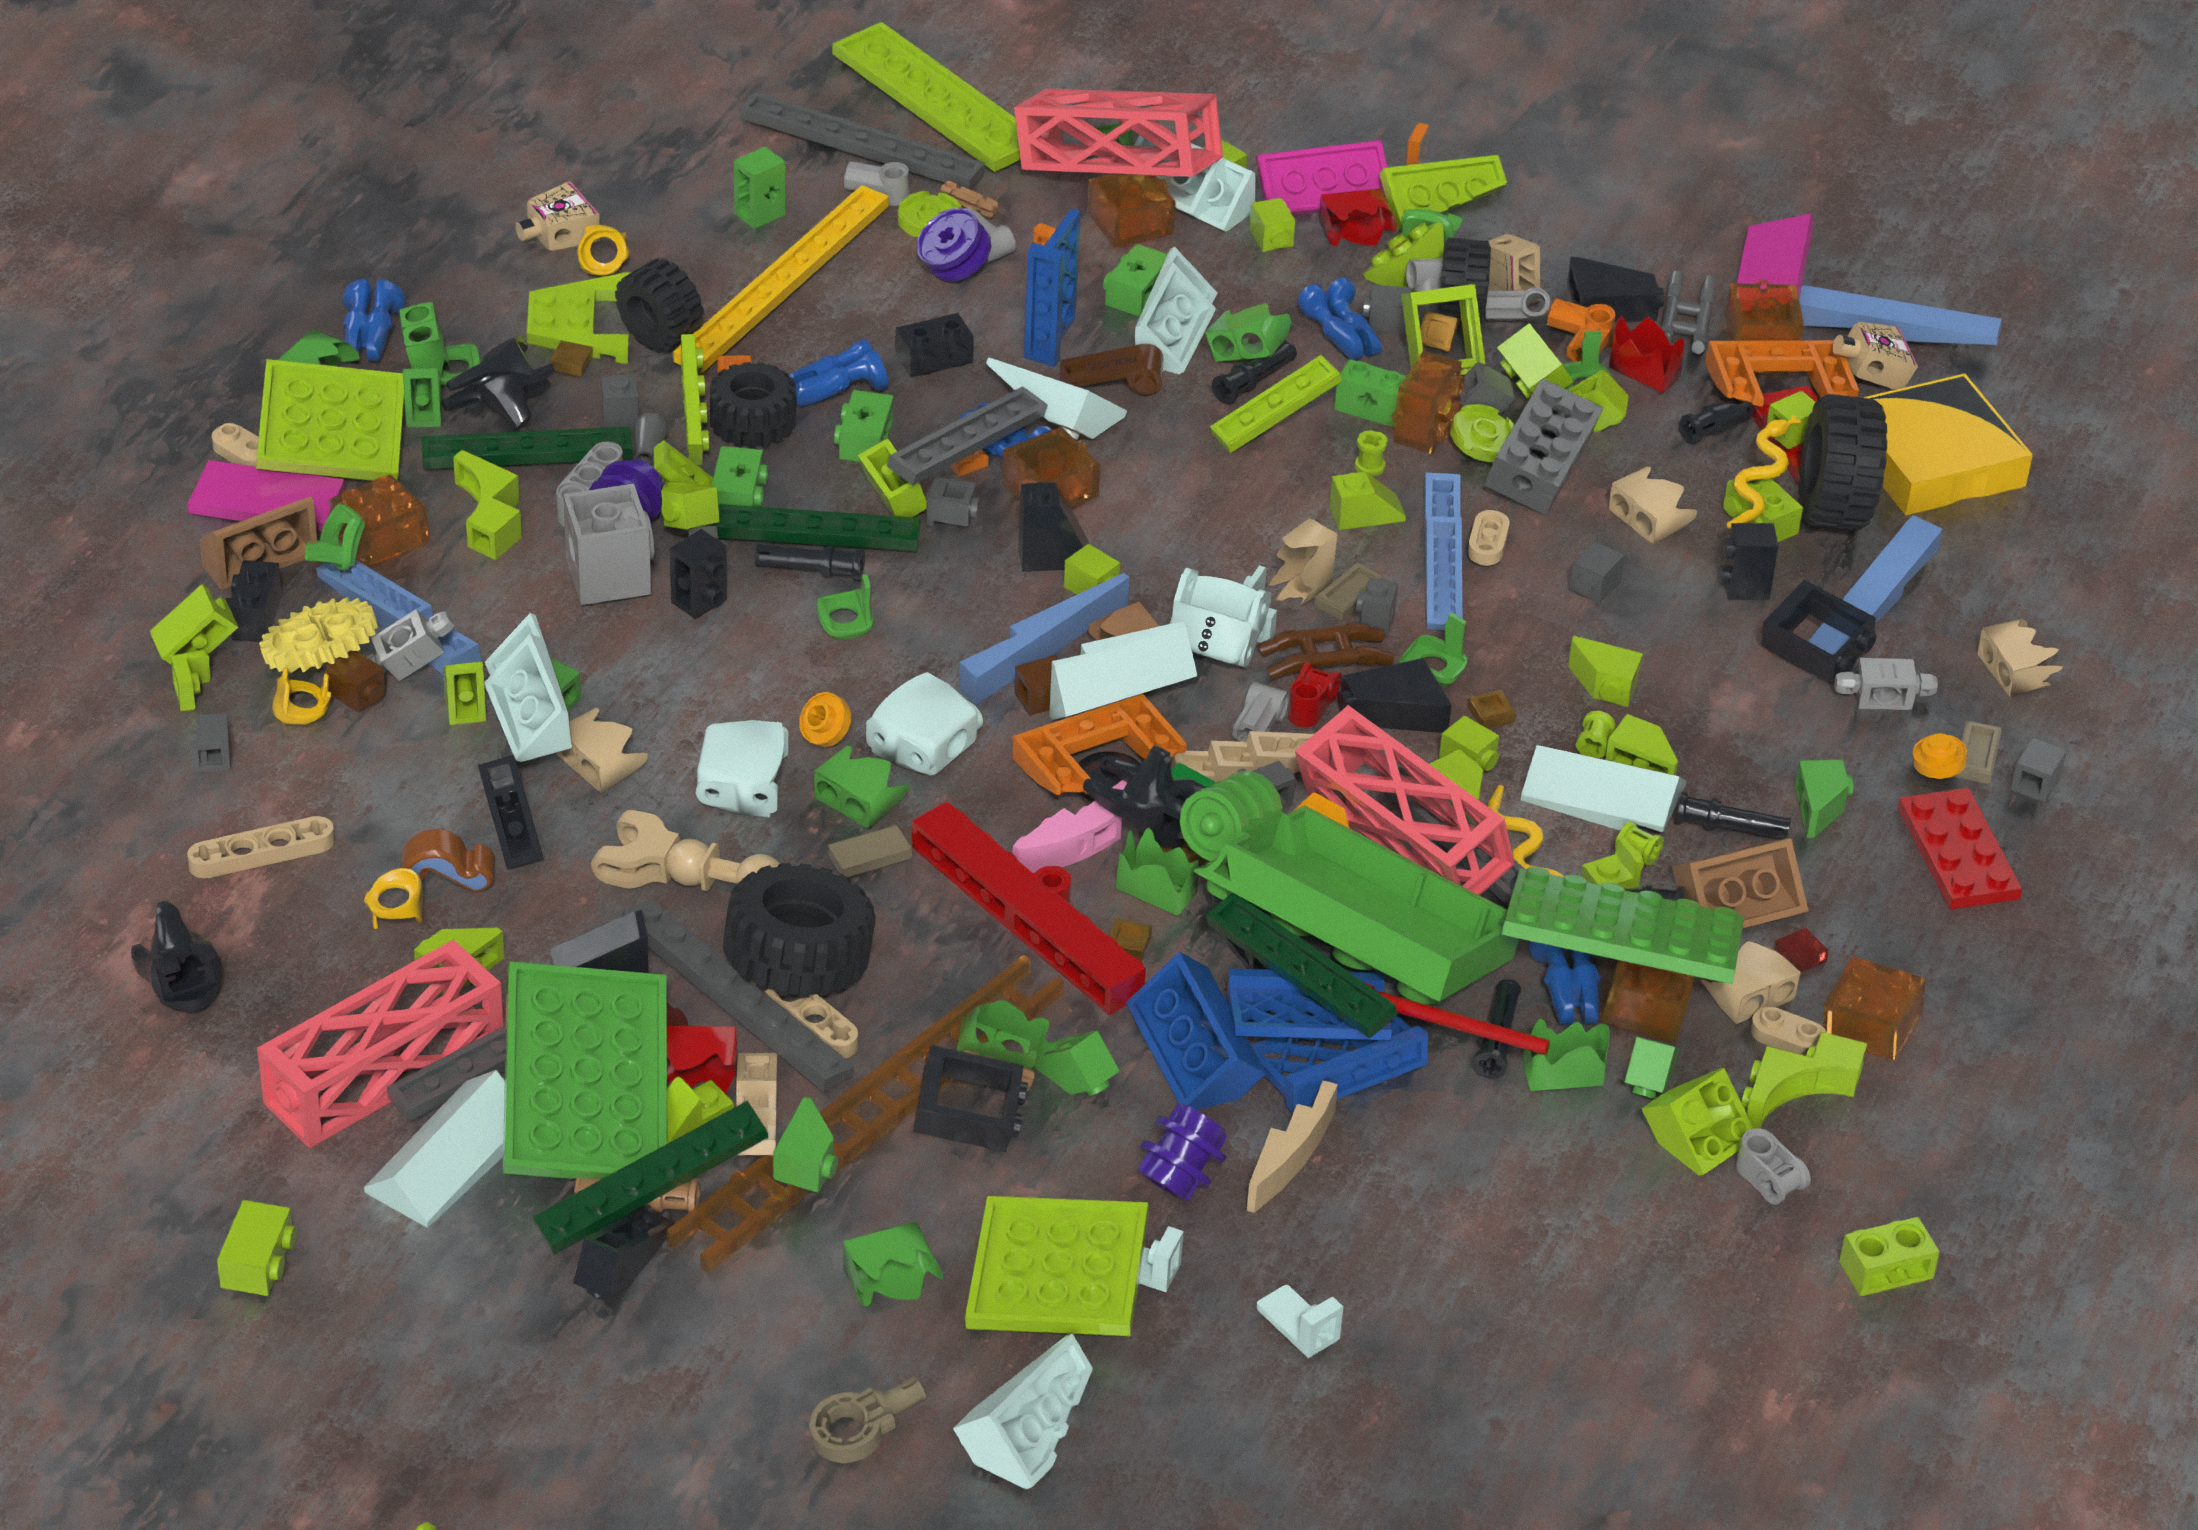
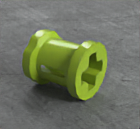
[1355,430,1388,477]
[1576,711,1616,759]
[1615,820,1664,866]

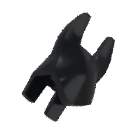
[441,336,555,429]
[1083,746,1206,848]
[131,901,221,1012]

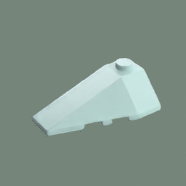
[986,357,1127,440]
[953,1334,1093,1489]

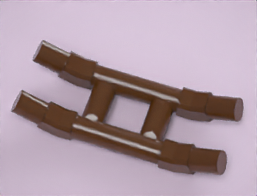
[1258,622,1394,681]

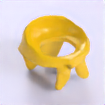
[577,224,630,276]
[272,667,331,725]
[364,868,424,929]

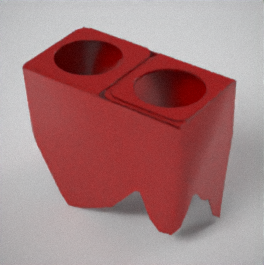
[1319,188,1397,246]
[1609,316,1684,393]
[667,1026,738,1094]

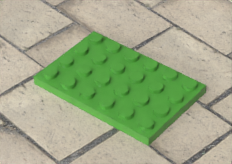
[1502,867,1744,984]
[503,961,667,1179]

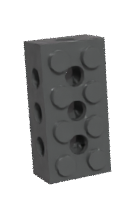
[1484,378,1603,516]

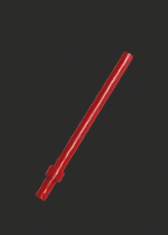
[1365,983,1550,1055]

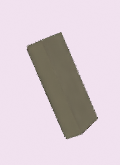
[1314,562,1386,622]
[1954,721,2002,784]
[828,825,912,877]

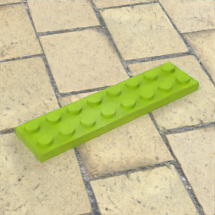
[832,22,1021,172]

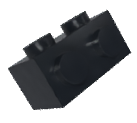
[895,313,974,378]
[1718,523,1779,600]
[670,529,727,619]
[226,560,282,642]

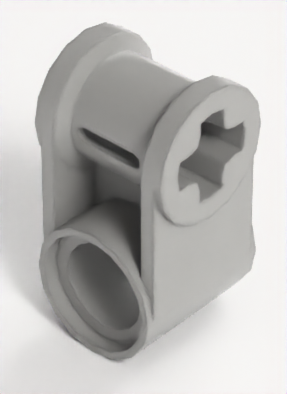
[1736,1128,1811,1205]

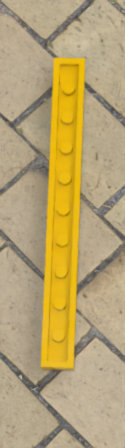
[673,185,889,374]

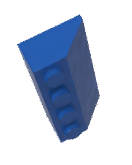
[1125,952,1267,1110]

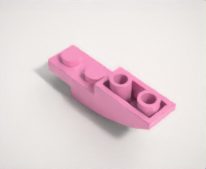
[1012,780,1127,873]

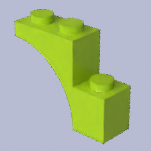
[453,450,522,560]
[1741,1032,1867,1128]

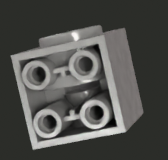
[563,484,655,605]

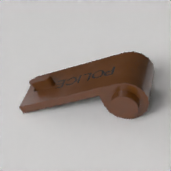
[1059,344,1164,395]

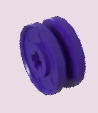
[917,208,992,282]

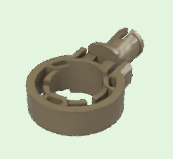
[809,1376,926,1463]

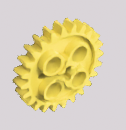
[259,597,378,673]

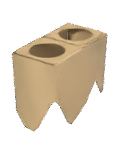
[1609,466,1697,545]
[1268,518,1338,605]
[1977,618,2063,698]
[557,708,648,793]
[1700,941,1800,1024]

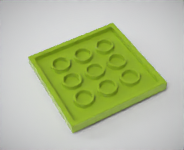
[256,359,404,483]
[965,1196,1149,1336]

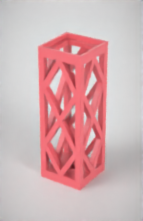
[1014,89,1223,177]
[1295,705,1515,896]
[257,939,503,1148]

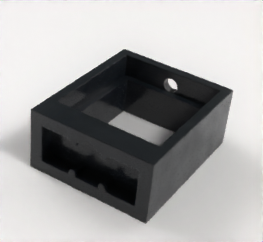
[1762,579,1877,684]
[913,1045,1028,1152]

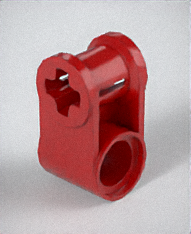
[1288,662,1342,728]

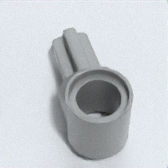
[1406,258,1443,323]

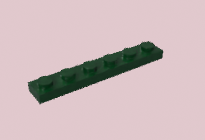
[421,426,633,469]
[706,504,921,551]
[1206,893,1398,1039]
[533,1100,769,1254]

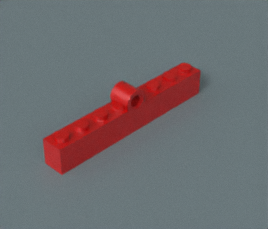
[912,801,1146,1016]

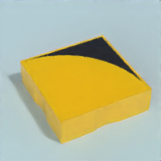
[1862,374,2033,516]

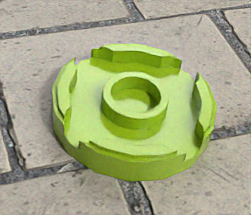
[897,191,962,238]
[1450,404,1514,462]

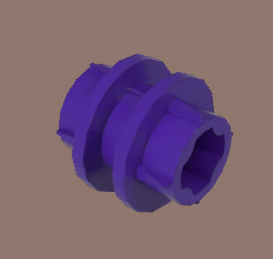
[589,458,665,523]
[1138,1104,1228,1201]

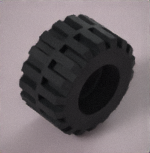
[1438,237,1491,324]
[615,258,704,352]
[710,362,796,448]

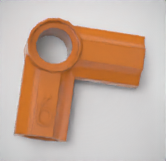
[1547,298,1615,362]

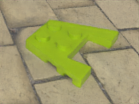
[527,272,631,364]

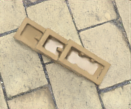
[1171,731,1314,783]
[736,1053,777,1155]
[1247,1080,1338,1213]

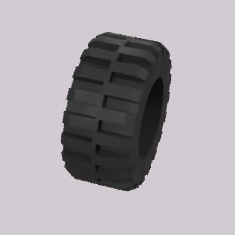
[1798,394,1888,531]
[723,863,876,998]

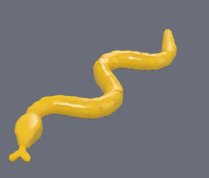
[1726,415,1801,529]
[1487,785,1564,877]

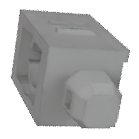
[368,609,455,681]
[1834,658,1938,710]

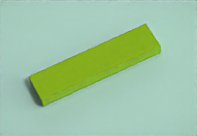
[1210,355,1342,453]

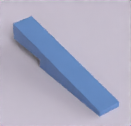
[1795,285,2002,345]
[1423,472,1463,630]
[1808,515,1943,655]
[316,560,482,675]
[959,573,1129,705]

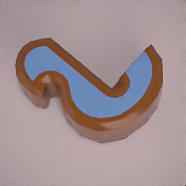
[400,829,495,892]

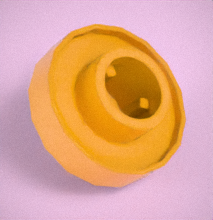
[799,692,851,748]
[1912,733,1968,779]

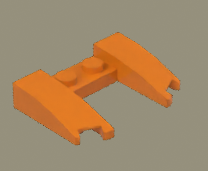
[1705,340,1859,407]
[1013,693,1187,795]

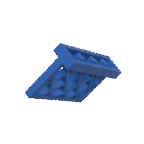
[1024,209,1080,367]
[1226,968,1392,1040]
[1251,1015,1428,1115]

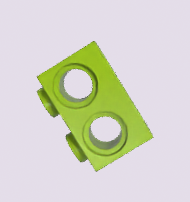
[1839,1217,1940,1297]

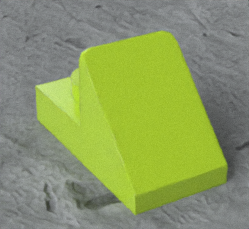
[654,440,713,489]
[667,1076,734,1144]

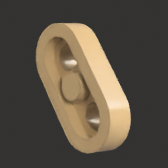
[212,423,259,467]
[1468,510,1510,566]
[1751,1007,1827,1056]

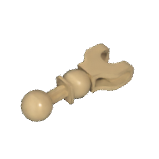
[591,810,780,891]

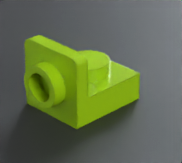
[171,650,211,711]
[1581,837,1644,889]

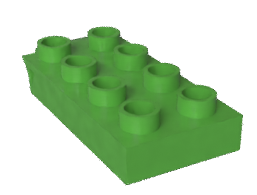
[1180,771,1519,1004]

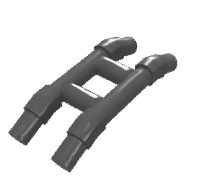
[1661,270,1717,354]

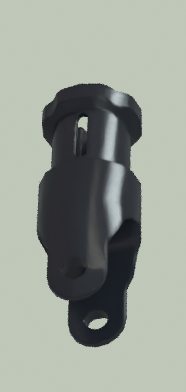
[1679,399,1754,444]

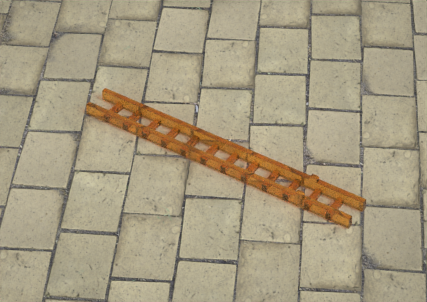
[667,955,1064,1273]

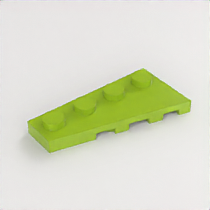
[1379,155,1507,232]
[681,334,709,465]

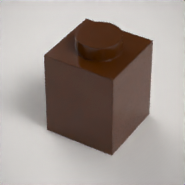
[326,651,386,713]
[1014,655,1058,716]

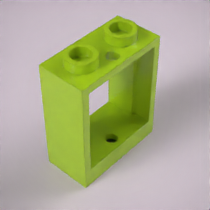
[1401,284,1486,380]

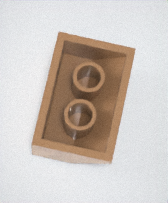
[200,496,317,590]
[1672,838,1809,929]

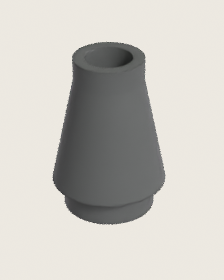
[634,413,668,465]

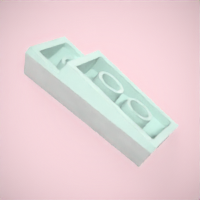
[1117,135,1255,232]
[1135,247,1217,374]
[484,613,572,762]
[1049,621,1197,720]
[1520,745,1686,832]
[364,1070,505,1228]

